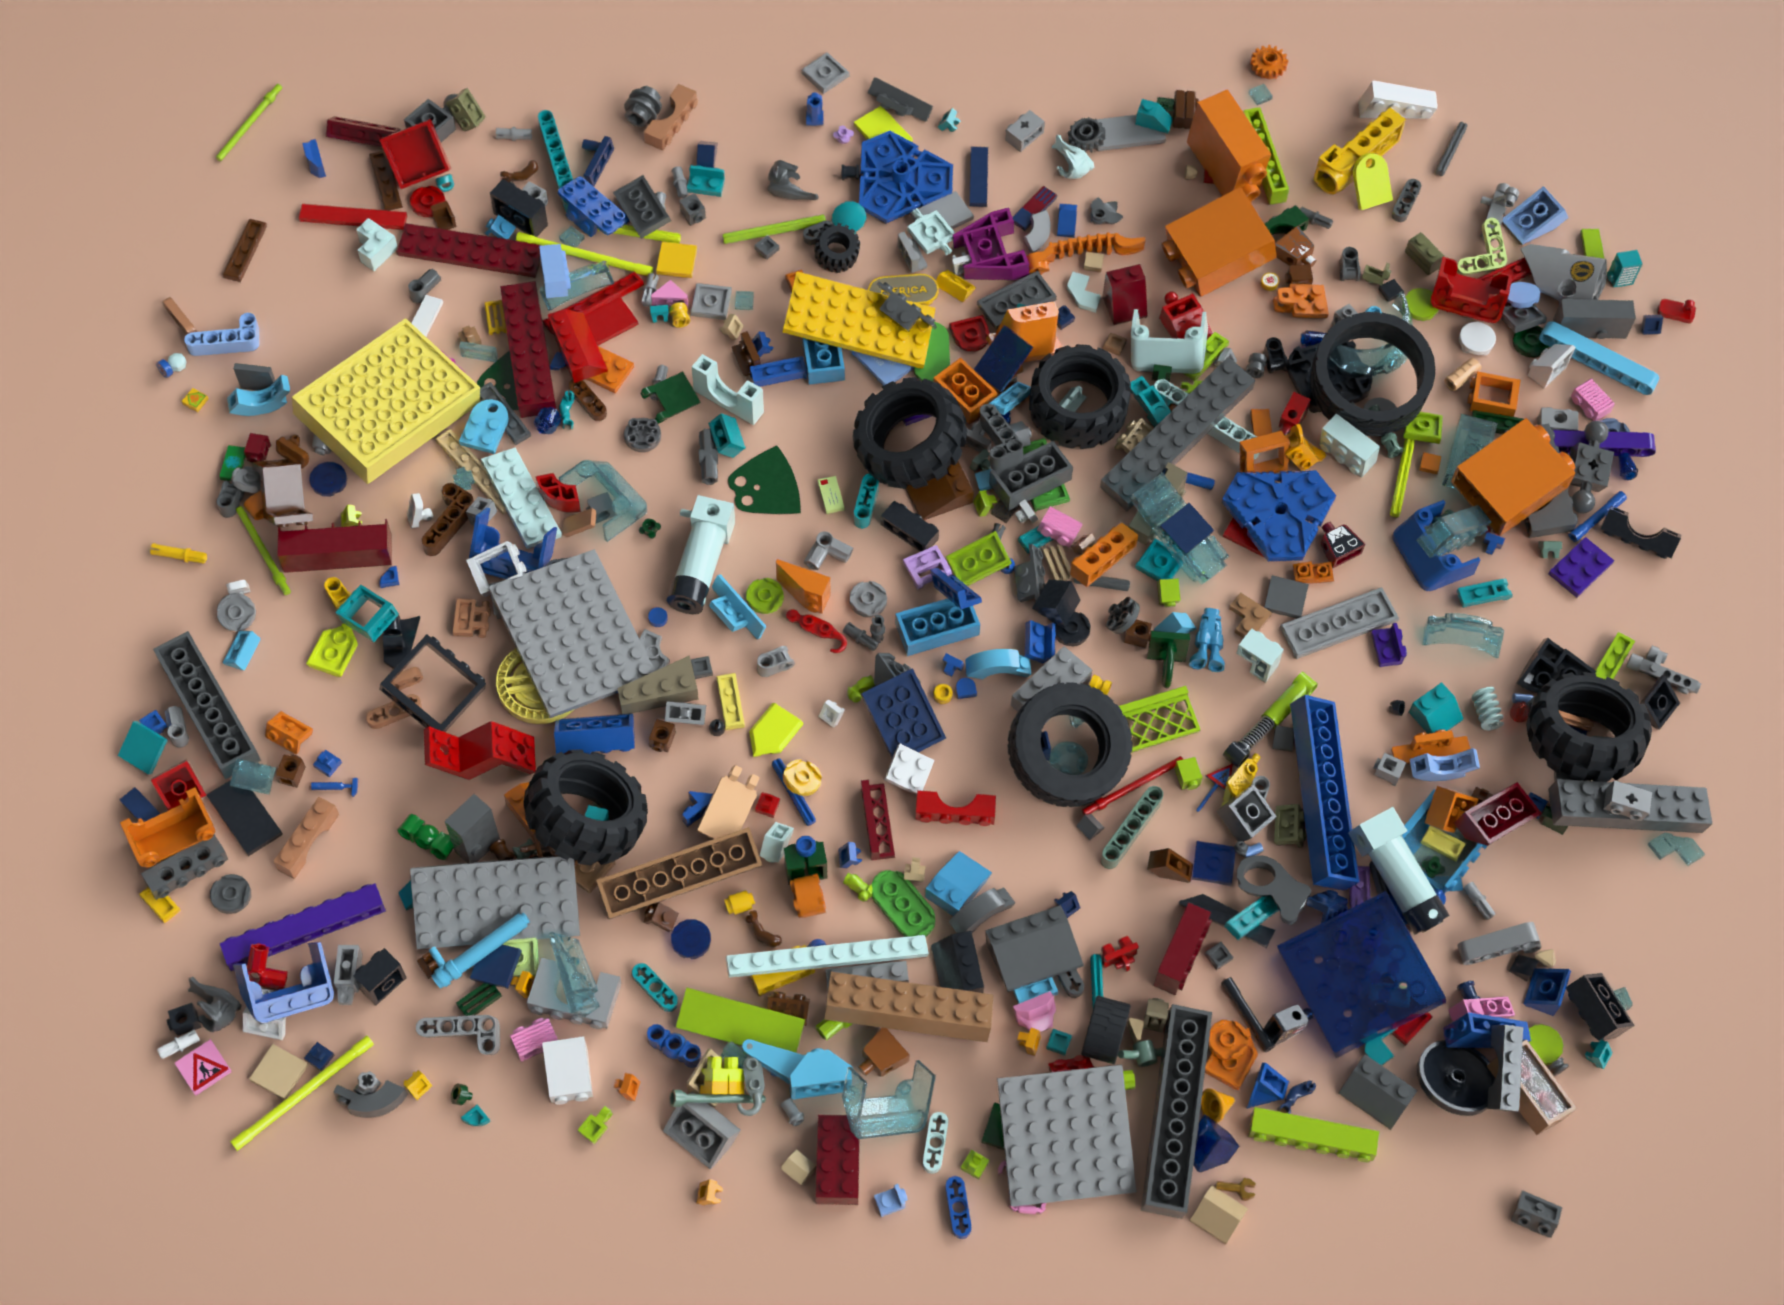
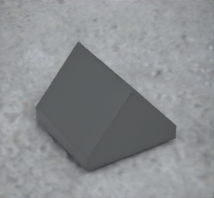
[1076,814,1105,840]

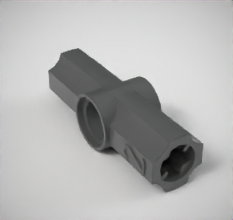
[699,429,718,485]

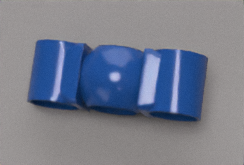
[647,1024,702,1068]

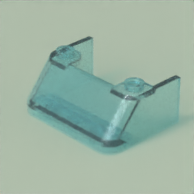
[558,460,647,542]
[842,1060,936,1139]

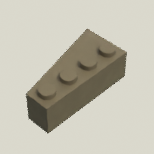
[1129,462,1188,545]
[617,655,699,714]

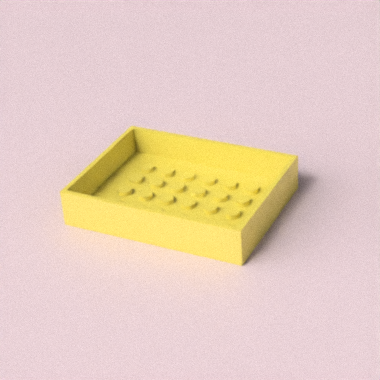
[292,318,480,485]

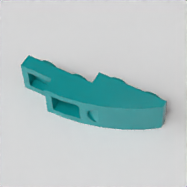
[1130,376,1171,428]

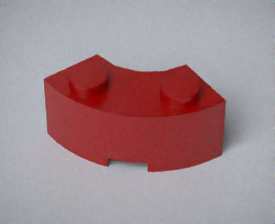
[535,473,581,513]

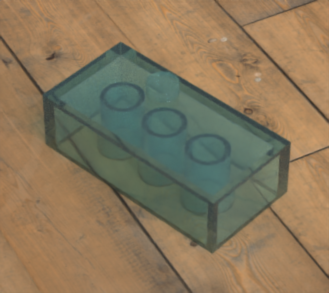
[1442,414,1497,489]

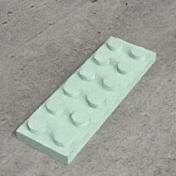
[481,447,562,549]

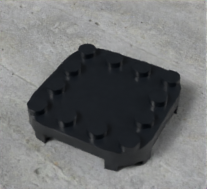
[1288,340,1373,413]

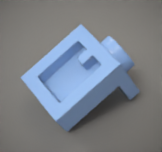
[874,1184,908,1217]

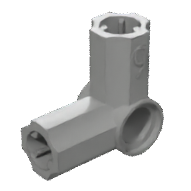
[804,531,853,570]

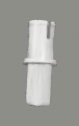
[157,1030,200,1059]

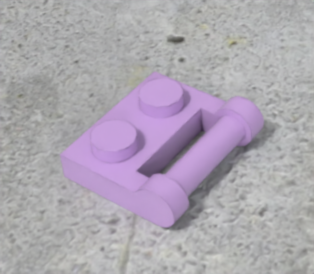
[903,545,952,589]

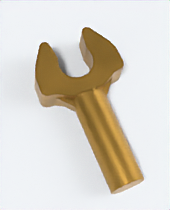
[1216,1178,1256,1201]

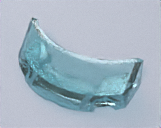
[540,261,615,311]
[1422,613,1504,658]

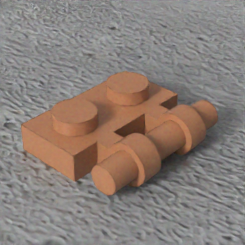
[453,599,491,638]

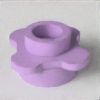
[833,125,854,144]

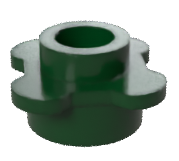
[639,518,661,538]
[1422,856,1445,878]

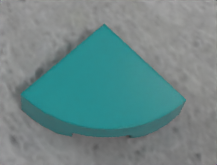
[461,1104,491,1126]

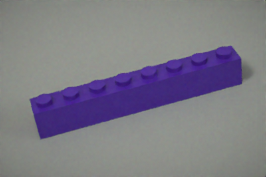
[220,883,386,971]

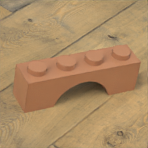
[644,84,698,151]
[273,797,339,879]

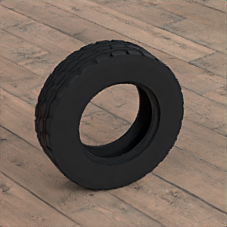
[1007,682,1133,807]

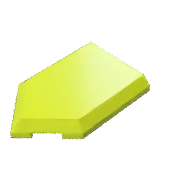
[306,623,358,677]
[749,703,804,757]

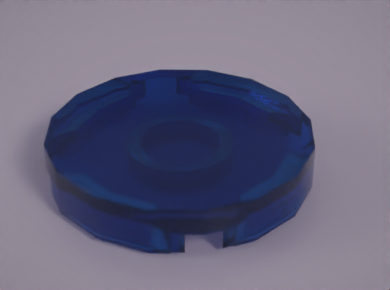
[309,462,348,497]
[671,919,711,959]

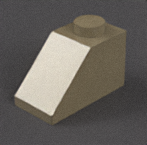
[1143,998,1169,1033]

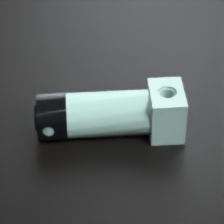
[666,495,735,615]
[1348,807,1450,935]

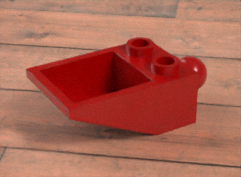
[1159,291,1213,340]

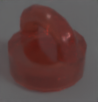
[1510,701,1530,722]

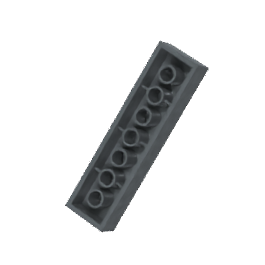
[153,631,261,779]
[1548,779,1713,833]

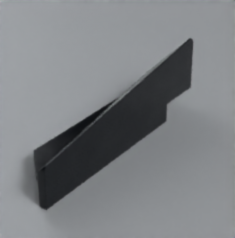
[1179,894,1276,949]

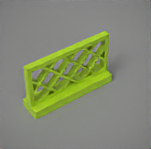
[1119,686,1201,753]

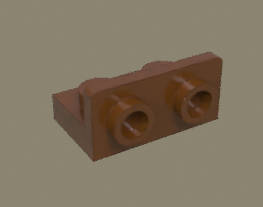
[732,331,761,376]
[767,992,810,1026]

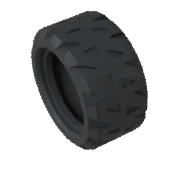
[1029,344,1131,449]

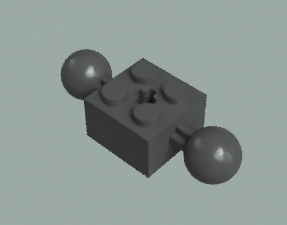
[404,94,458,142]
[1569,421,1614,513]

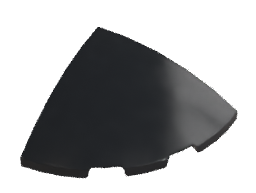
[1516,638,1597,693]

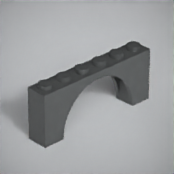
[1505,423,1578,538]

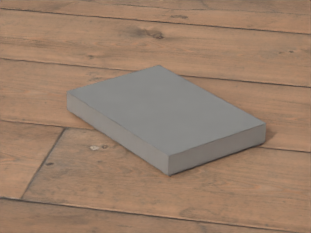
[911,191,974,229]

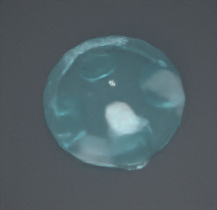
[1050,741,1088,775]

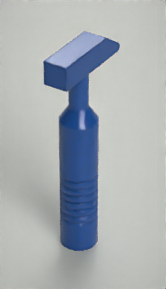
[311,778,358,797]

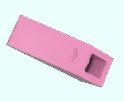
[1448,997,1515,1021]

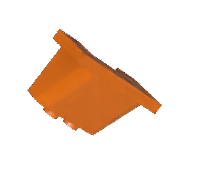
[986,302,1062,367]

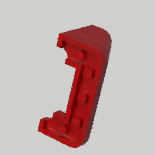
[1431,256,1512,323]

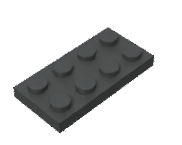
[613,175,671,239]
[977,271,1057,330]

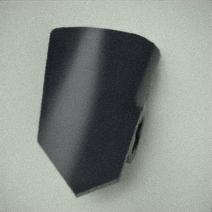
[383,615,421,669]

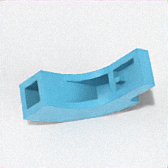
[227,375,290,416]

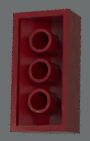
[1454,782,1542,846]

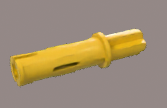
[150,543,207,564]

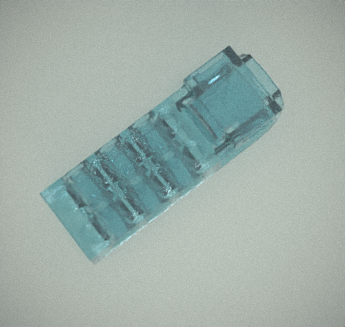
[1129,472,1229,585]

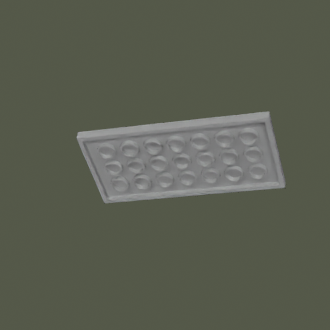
[410,856,580,949]

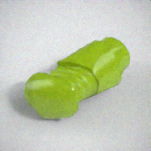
[847,675,876,703]
[843,872,873,901]

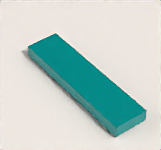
[1224,895,1279,940]

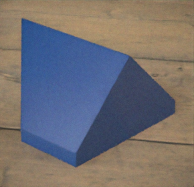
[1246,1062,1289,1109]

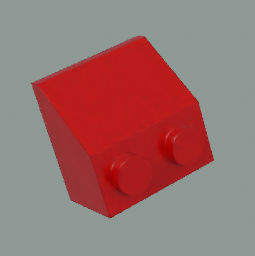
[151,759,206,811]

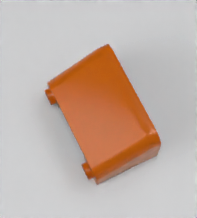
[120,787,216,868]

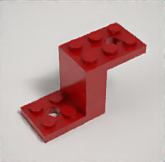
[424,721,536,780]

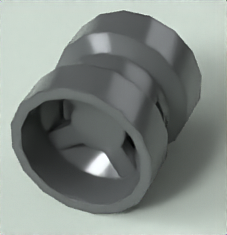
[1246,353,1267,378]

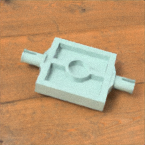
[907,208,955,255]

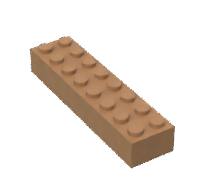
[596,827,762,920]
[824,972,993,1042]

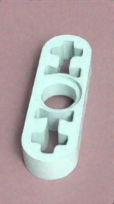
[923,1112,948,1174]

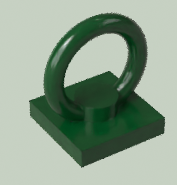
[1147,631,1190,688]

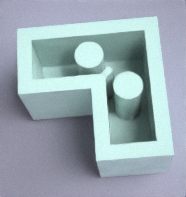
[356,218,398,271]
[1236,628,1284,683]

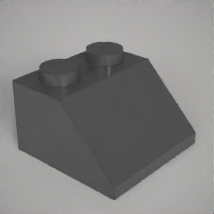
[1216,785,1277,841]

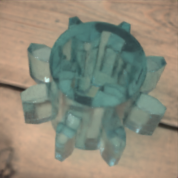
[453,467,475,491]

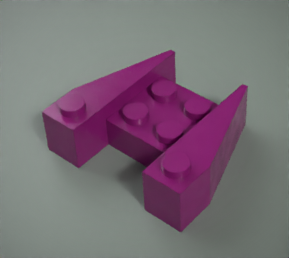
[953,207,1029,280]

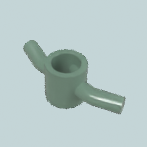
[1118,1040,1162,1067]

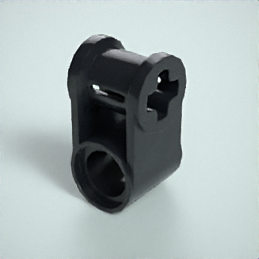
[1263,337,1288,374]

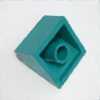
[1408,682,1464,734]

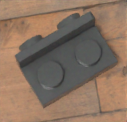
[1511,1190,1563,1238]

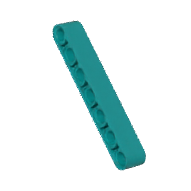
[538,110,573,212]

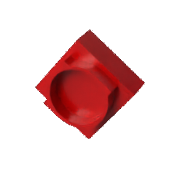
[380,119,452,189]

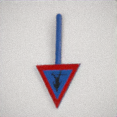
[1196,764,1233,812]

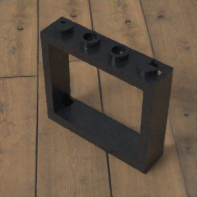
[379,634,486,732]

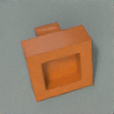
[613,1073,641,1101]

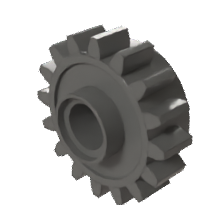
[1068,117,1106,153]

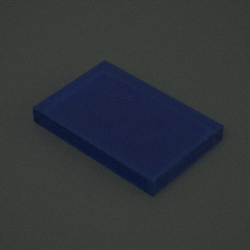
[973,325,1033,392]

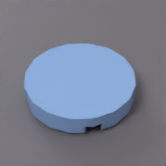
[1506,282,1540,308]

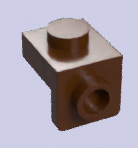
[644,902,679,932]

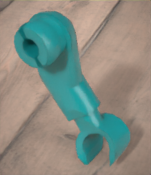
[559,390,575,429]

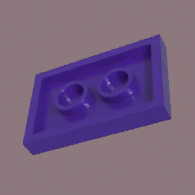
[1548,537,1615,598]

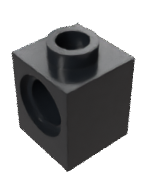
[166,1003,202,1036]

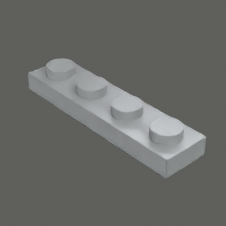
[826,961,909,989]

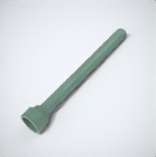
[669,1090,766,1107]

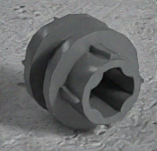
[624,85,662,127]

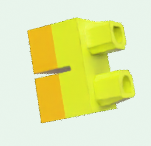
[700,1057,744,1094]

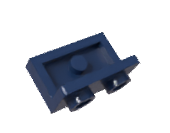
[1306,890,1348,925]

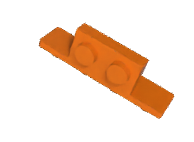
[1391,730,1471,764]

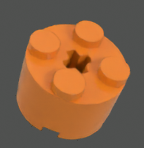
[790,874,826,918]

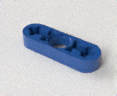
[945,1176,972,1239]

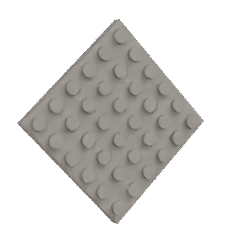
[997,1065,1136,1207]

